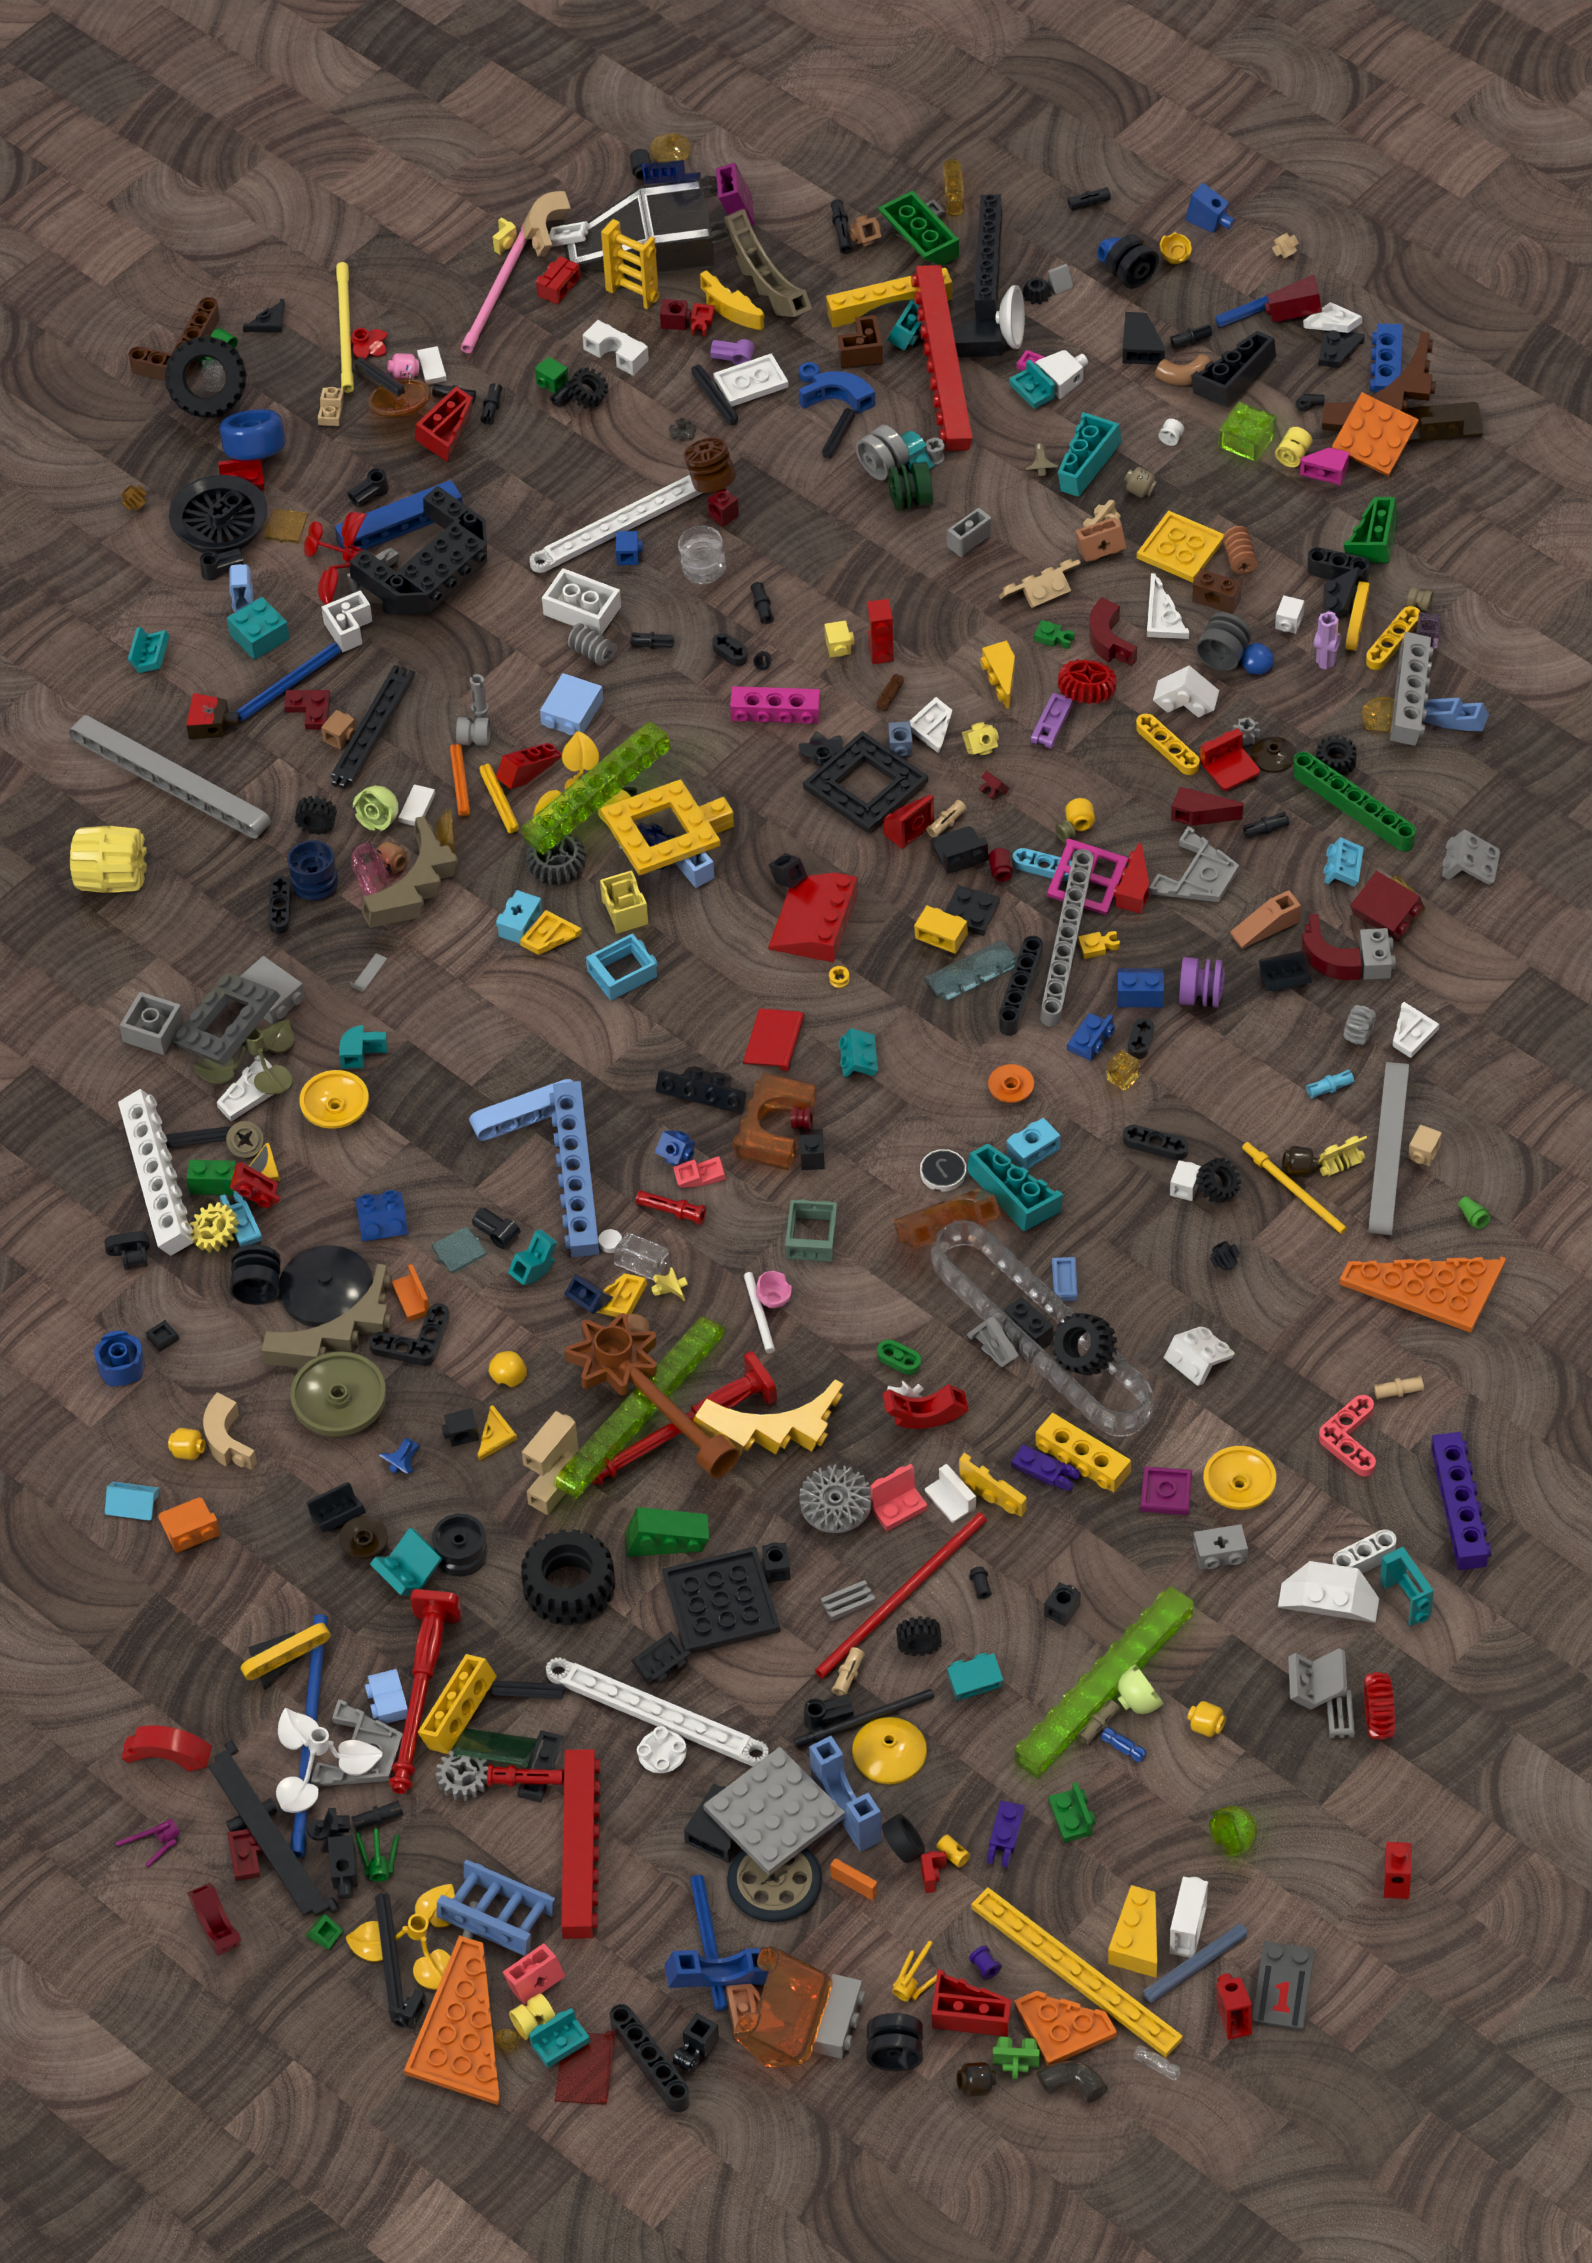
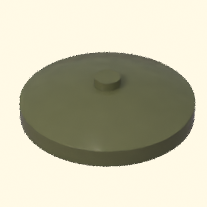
[290,1352,386,1437]

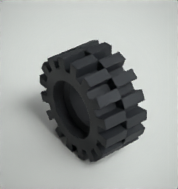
[567,368,609,409]
[1316,735,1357,776]
[295,796,337,835]
[1196,1157,1241,1203]
[896,1616,942,1656]

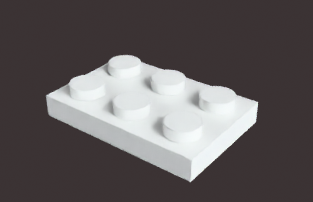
[713,353,788,407]

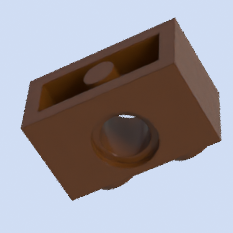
[1192,569,1242,614]

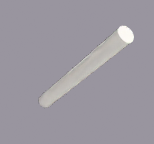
[744,1272,775,1354]

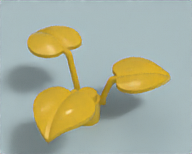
[533,731,631,828]
[346,1884,455,1990]

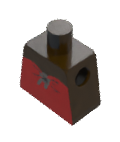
[186,693,240,739]

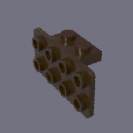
[1402,402,1484,442]

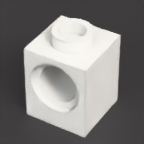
[1275,595,1304,634]
[1170,1160,1201,1201]

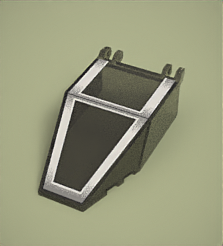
[564,175,729,278]

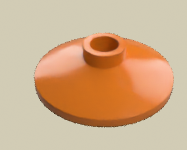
[988,1064,1034,1103]

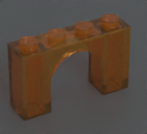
[732,1073,817,1171]
[893,1189,1001,1249]

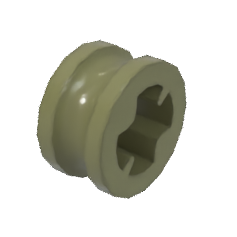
[1055,820,1076,843]

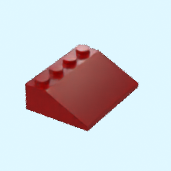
[768,872,858,963]

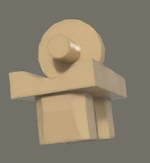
[1083,500,1122,527]

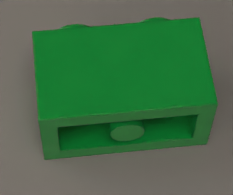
[187,1159,236,1196]

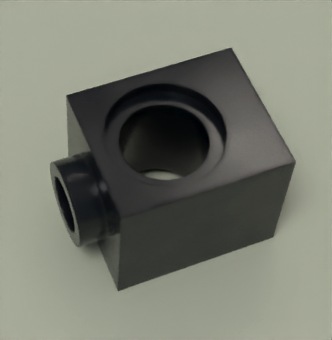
[768,853,808,888]
[441,1408,479,1447]
[762,1542,791,1583]
[1044,1582,1081,1627]

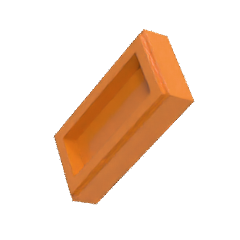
[830,1858,878,1901]

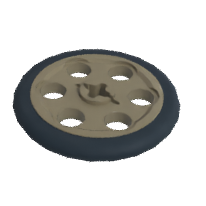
[727,1848,823,1922]

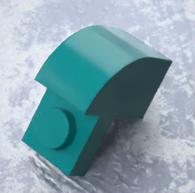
[899,431,934,471]
[339,1025,388,1069]
[507,1229,558,1286]

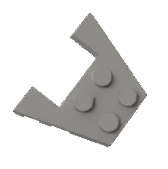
[1149,826,1239,902]
[311,1699,403,1787]

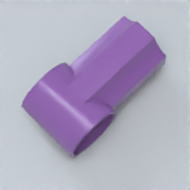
[710,339,755,365]

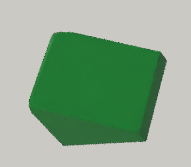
[305,1914,344,1950]

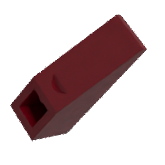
[1171,787,1244,826]

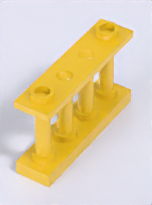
[601,219,659,309]

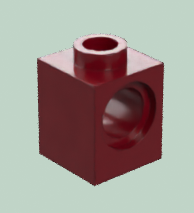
[660,299,692,330]
[708,488,739,527]

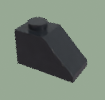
[799,1129,825,1170]

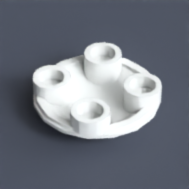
[637,1726,687,1773]

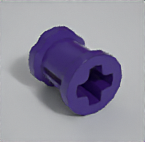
[969,1946,1002,1980]

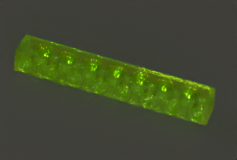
[521,721,671,855]

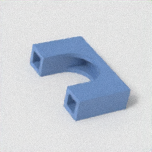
[809,1736,882,1852]

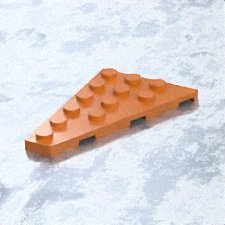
[1339,1257,1506,1333]
[404,1935,500,2105]

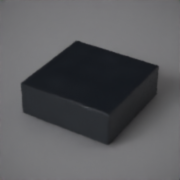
[146,1320,179,1352]

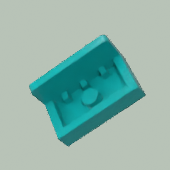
[1009,360,1055,409]
[128,627,170,673]
[839,1028,878,1077]
[529,2008,591,2069]

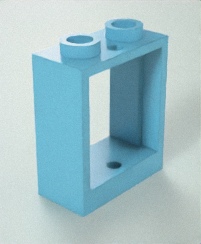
[586,933,658,1001]

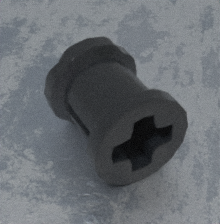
[121,1246,148,1270]

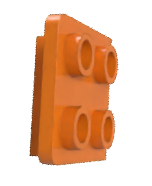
[158,1497,220,1554]

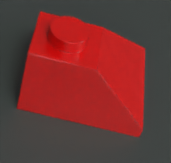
[883,794,934,849]

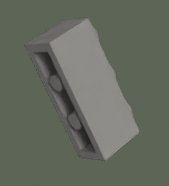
[812,1974,866,2059]

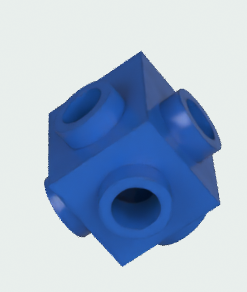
[655,1130,696,1166]

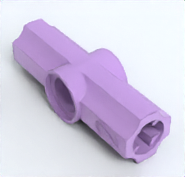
[1314,611,1341,670]

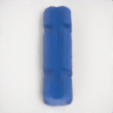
[1101,1727,1147,1762]

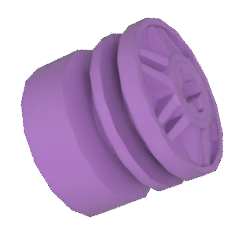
[1179,957,1225,1008]

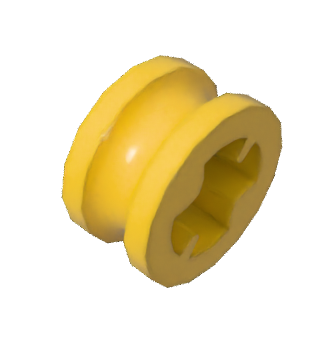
[829,966,850,988]

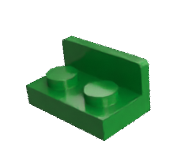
[1048,1782,1096,1843]

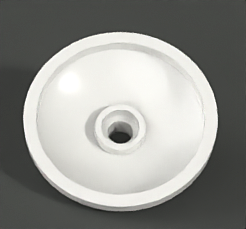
[996,285,1025,349]

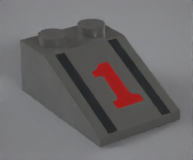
[1252,1941,1315,2031]

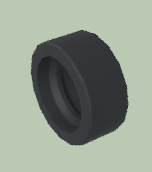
[882,1813,925,1864]

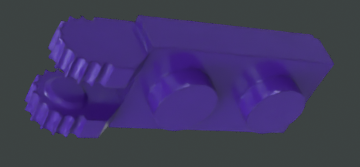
[1011,1444,1081,1491]
[987,1800,1025,1867]

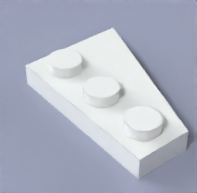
[217,1055,274,1122]

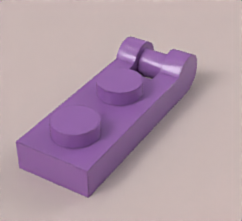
[1031,693,1073,749]

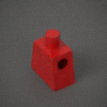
[1384,1842,1412,1899]
[1216,1973,1253,2040]

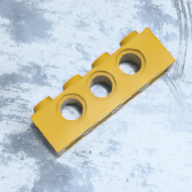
[1036,1412,1131,1493]
[418,1654,497,1754]

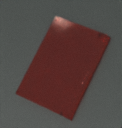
[555,2031,615,2105]

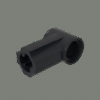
[347,468,389,507]
[200,548,244,580]
[472,1208,521,1249]
[804,1694,854,1730]

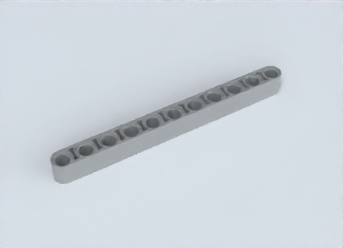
[69,715,271,839]

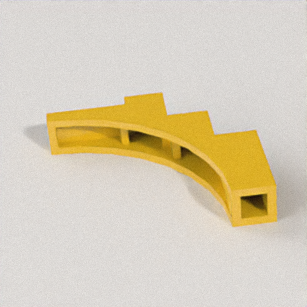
[693,1379,843,1456]

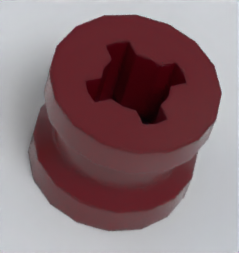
[791,1106,814,1130]

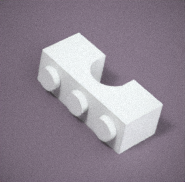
[582,320,649,376]

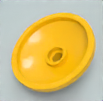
[299,1070,369,1129]
[1203,1446,1276,1510]
[852,1717,927,1785]

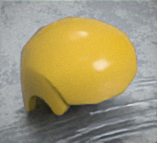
[1159,232,1192,264]
[488,1351,527,1387]

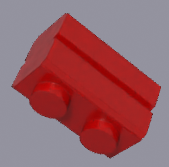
[536,256,581,304]

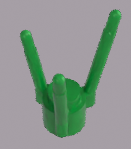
[355,1828,399,1882]

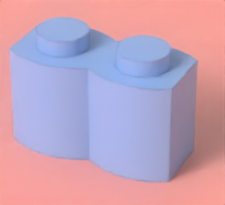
[229,564,253,612]
[365,1669,408,1724]

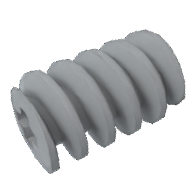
[568,623,617,666]

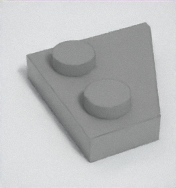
[967,1316,1019,1367]

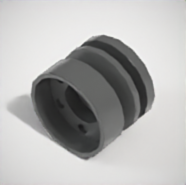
[1196,612,1252,671]

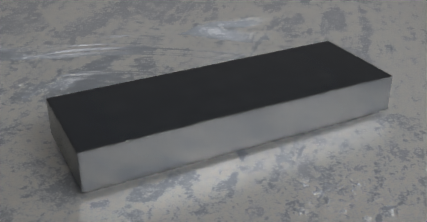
[517,1730,565,1803]

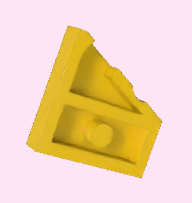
[520,910,582,955]
[597,1273,647,1317]

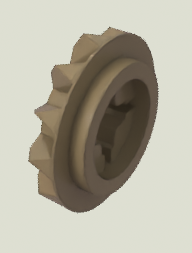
[226,1121,263,1158]

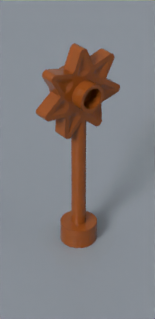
[565,1313,740,1479]

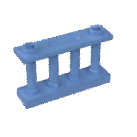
[437,1859,555,1956]

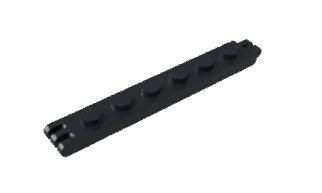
[331,665,415,790]

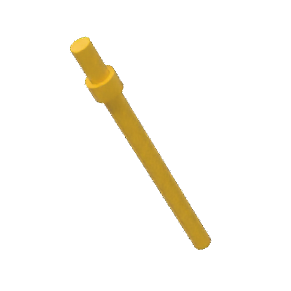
[1242,1142,1347,1234]

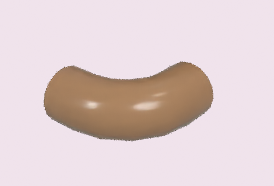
[1155,354,1211,386]

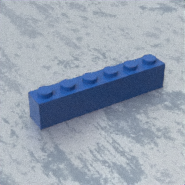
[335,480,463,550]

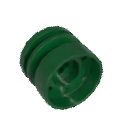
[888,461,933,511]

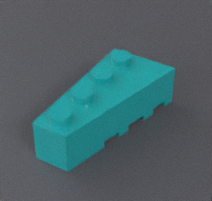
[1058,412,1122,497]
[967,1144,1064,1232]

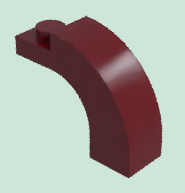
[1089,597,1137,666]
[1301,914,1362,980]
[187,1883,242,1956]

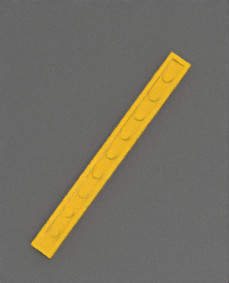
[971,1887,1183,2058]

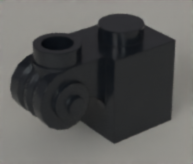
[673,2012,719,2072]

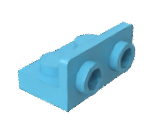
[1324,837,1364,887]

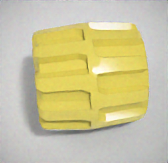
[70,826,147,893]

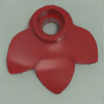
[351,328,388,359]

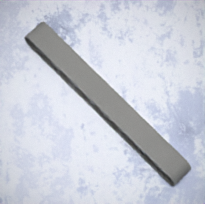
[1040,849,1093,1027]
[1368,1062,1409,1235]

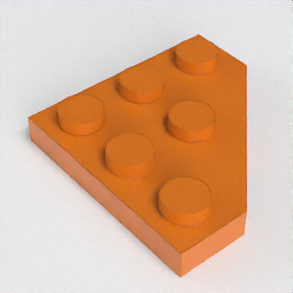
[1014,1991,1117,2067]

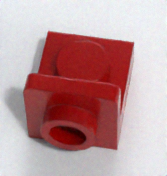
[921,1851,947,1893]

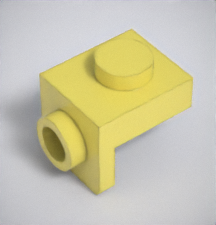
[493,218,517,255]

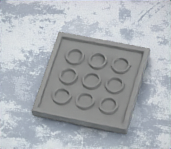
[703,1747,845,1876]

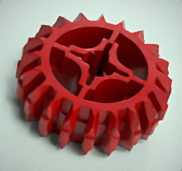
[1057,659,1117,705]
[1364,1672,1395,1740]

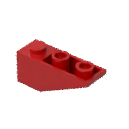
[496,743,562,789]
[1113,843,1149,914]

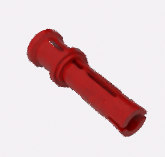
[635,1190,707,1226]
[487,1764,564,1787]

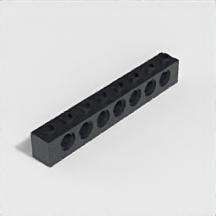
[974,194,1003,320]

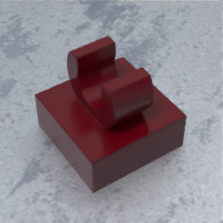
[980,770,1010,800]

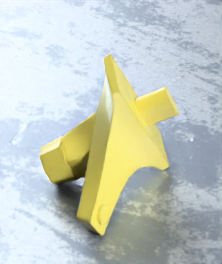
[651,1268,688,1301]

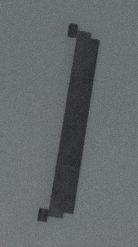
[209,1740,340,1917]

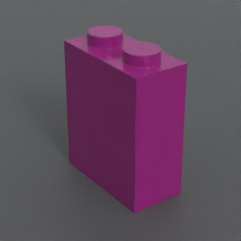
[716,162,755,225]

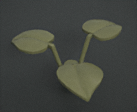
[194,1019,294,1094]

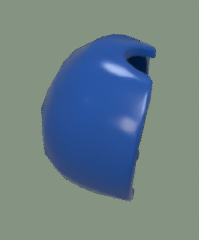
[1239,643,1274,675]

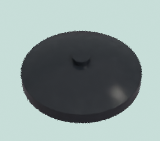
[279,1245,373,1327]

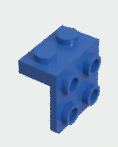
[356,1190,408,1241]

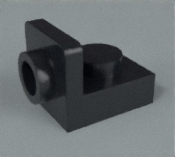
[389,1989,427,2029]

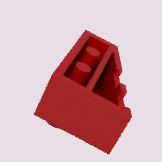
[415,386,473,462]

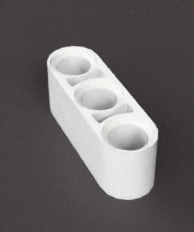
[1332,1530,1396,1574]

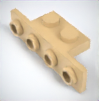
[999,559,1081,609]

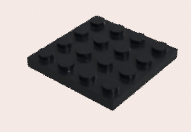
[662,1546,781,1653]

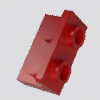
[218,459,265,490]

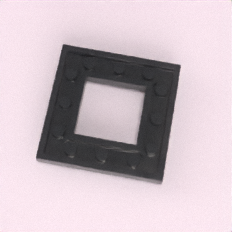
[803,731,928,834]

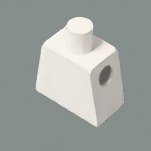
[1035,350,1088,399]

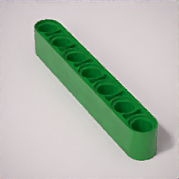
[1293,752,1416,852]

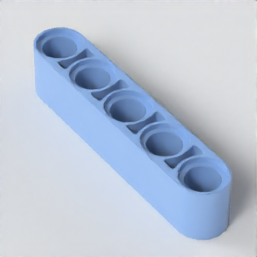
[469,1079,573,1141]

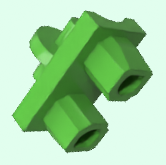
[993,2037,1040,2079]

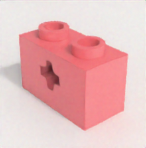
[502,1943,566,2005]

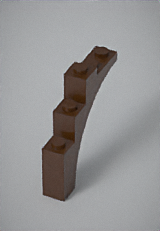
[1322,332,1436,432]

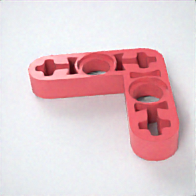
[1319,1395,1376,1477]

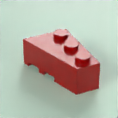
[931,1969,1011,2037]

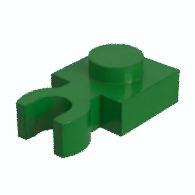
[1034,620,1075,649]

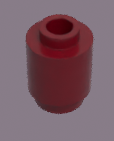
[988,848,1013,882]

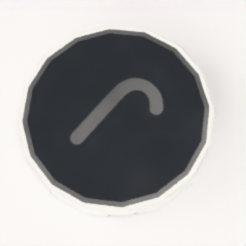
[920,1149,966,1192]

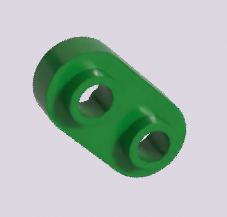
[877,1340,921,1375]

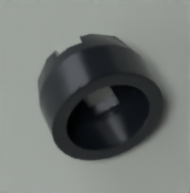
[753,651,772,670]

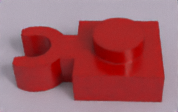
[690,303,715,336]

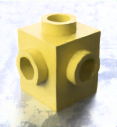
[962,722,999,756]

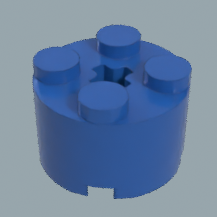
[94,1330,145,1387]

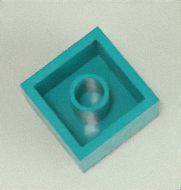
[227,597,290,660]

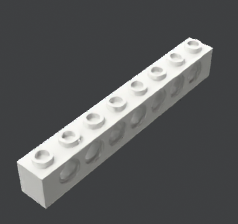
[118,1089,194,1256]

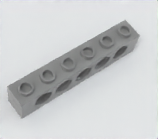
[1390,632,1433,746]

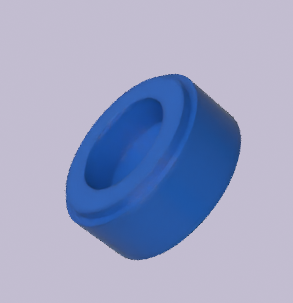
[799,362,820,383]

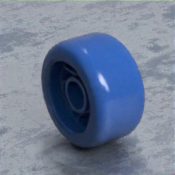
[220,409,286,461]

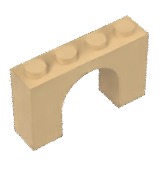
[522,1411,581,1515]

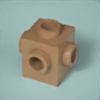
[849,215,882,246]

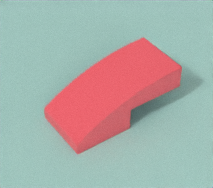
[673,1156,727,1188]

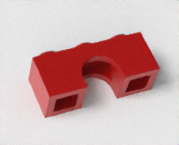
[867,599,894,664]

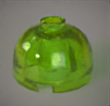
[1209,1805,1257,1857]

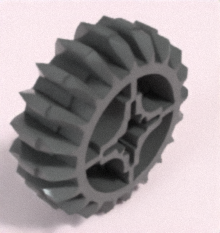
[526,829,586,886]

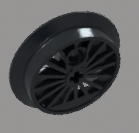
[169,475,267,554]

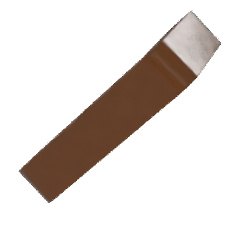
[128,297,220,381]

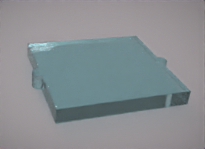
[432,1226,487,1274]

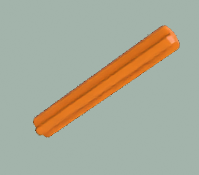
[450,744,470,817]

